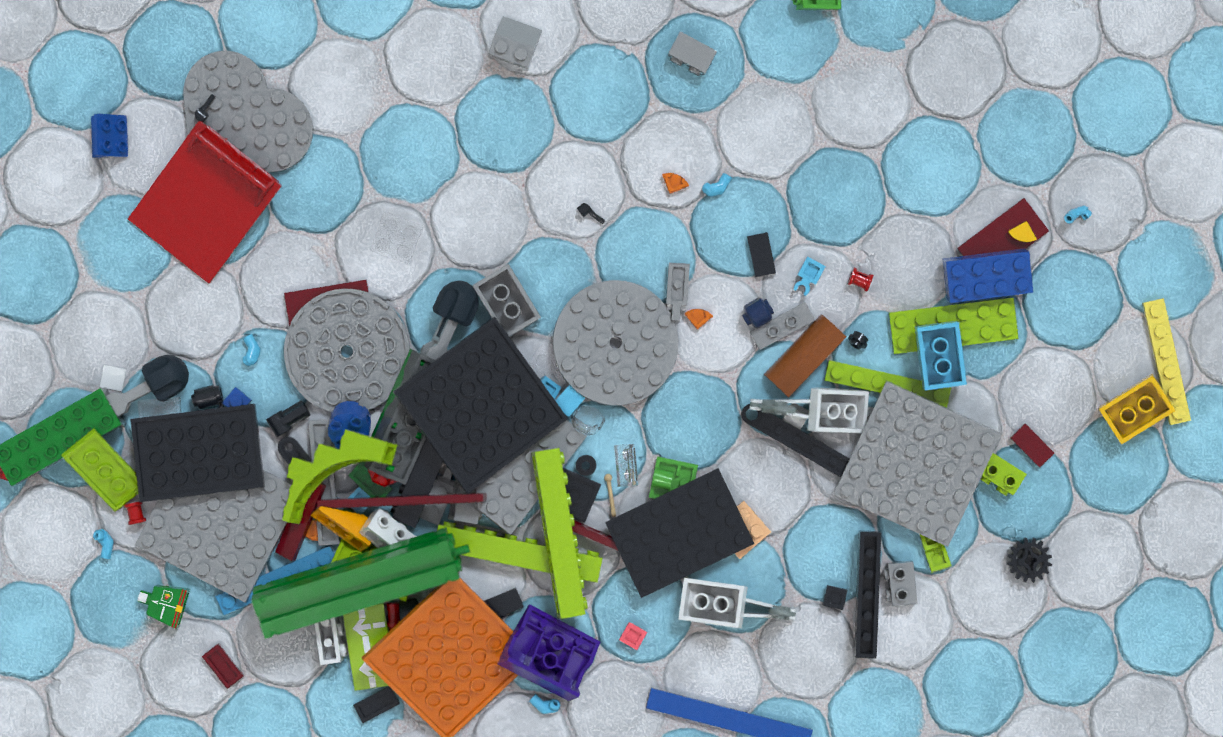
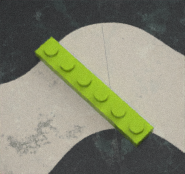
[824,360,951,407]

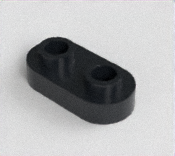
[278,437,312,465]

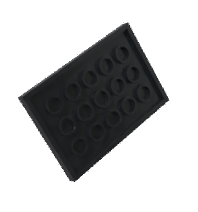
[130,404,265,502]
[605,468,754,598]

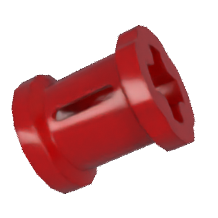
[847,267,874,292]
[124,501,147,525]

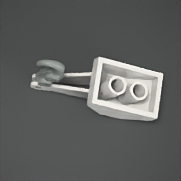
[750,387,869,433]
[678,578,796,628]

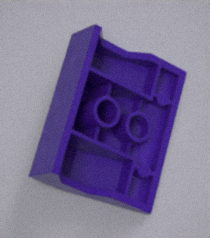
[498,605,600,701]

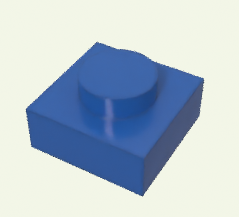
[222,387,252,407]

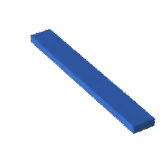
[646,687,813,737]

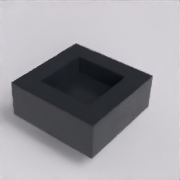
[822,585,848,610]

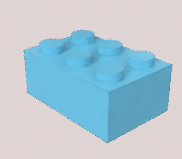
[914,321,967,390]

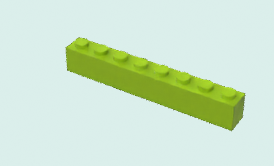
[531,448,588,619]
[437,521,603,583]

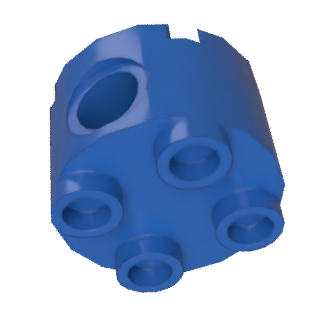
[328,401,371,449]

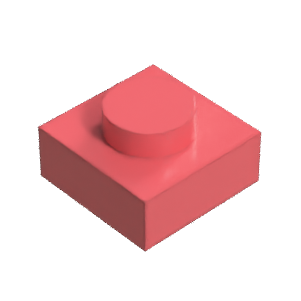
[619,621,647,650]

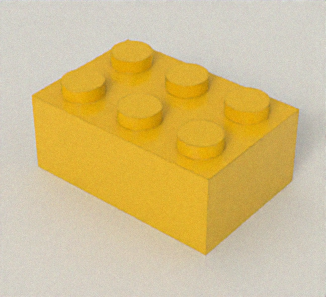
[1099,374,1176,445]

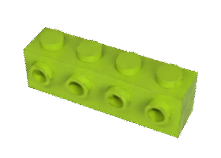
[980,453,1027,496]

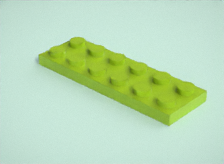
[889,298,1019,354]

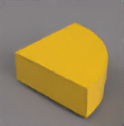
[1007,221,1037,242]

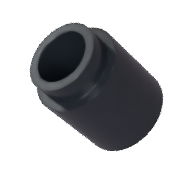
[191,384,224,410]

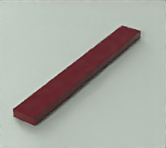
[317,492,487,508]

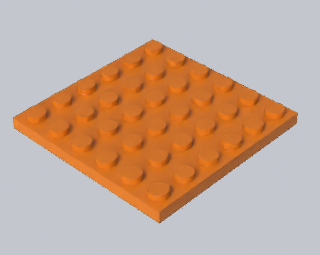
[361,578,518,737]

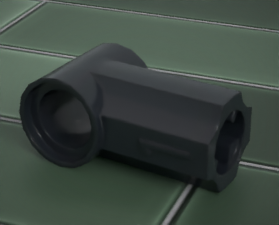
[266,400,311,437]

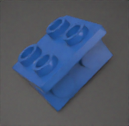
[91,114,128,158]

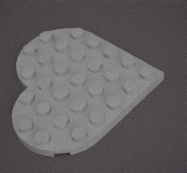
[183,51,313,173]

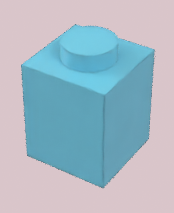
[555,385,585,417]

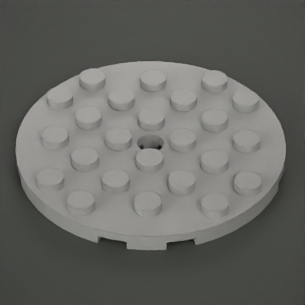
[553,280,678,406]
[284,289,410,412]

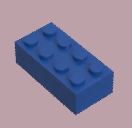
[942,248,1033,303]

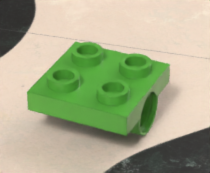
[649,456,698,498]

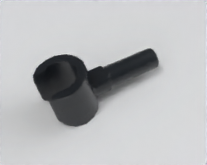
[195,94,215,122]
[577,203,605,224]

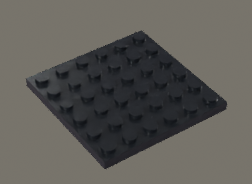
[392,317,568,494]

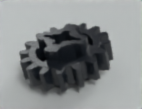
[1006,537,1052,583]

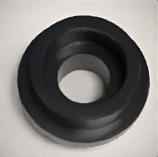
[848,331,868,350]
[576,455,596,476]

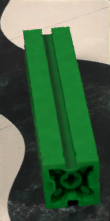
[251,527,471,639]

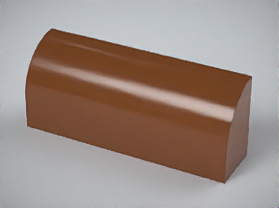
[764,314,846,397]

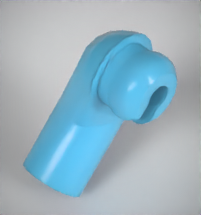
[702,173,732,197]
[1064,205,1092,224]
[243,334,261,366]
[93,529,114,559]
[529,694,561,714]

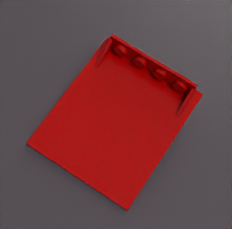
[128,121,281,284]

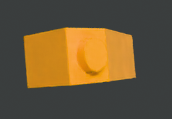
[311,506,371,552]

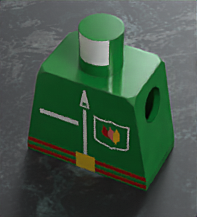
[137,585,190,629]

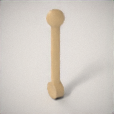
[604,474,616,517]

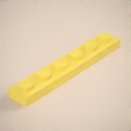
[1142,298,1191,425]

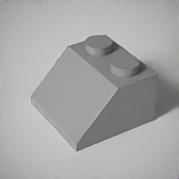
[488,16,542,70]

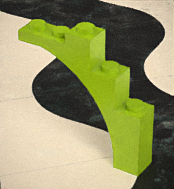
[282,430,397,524]

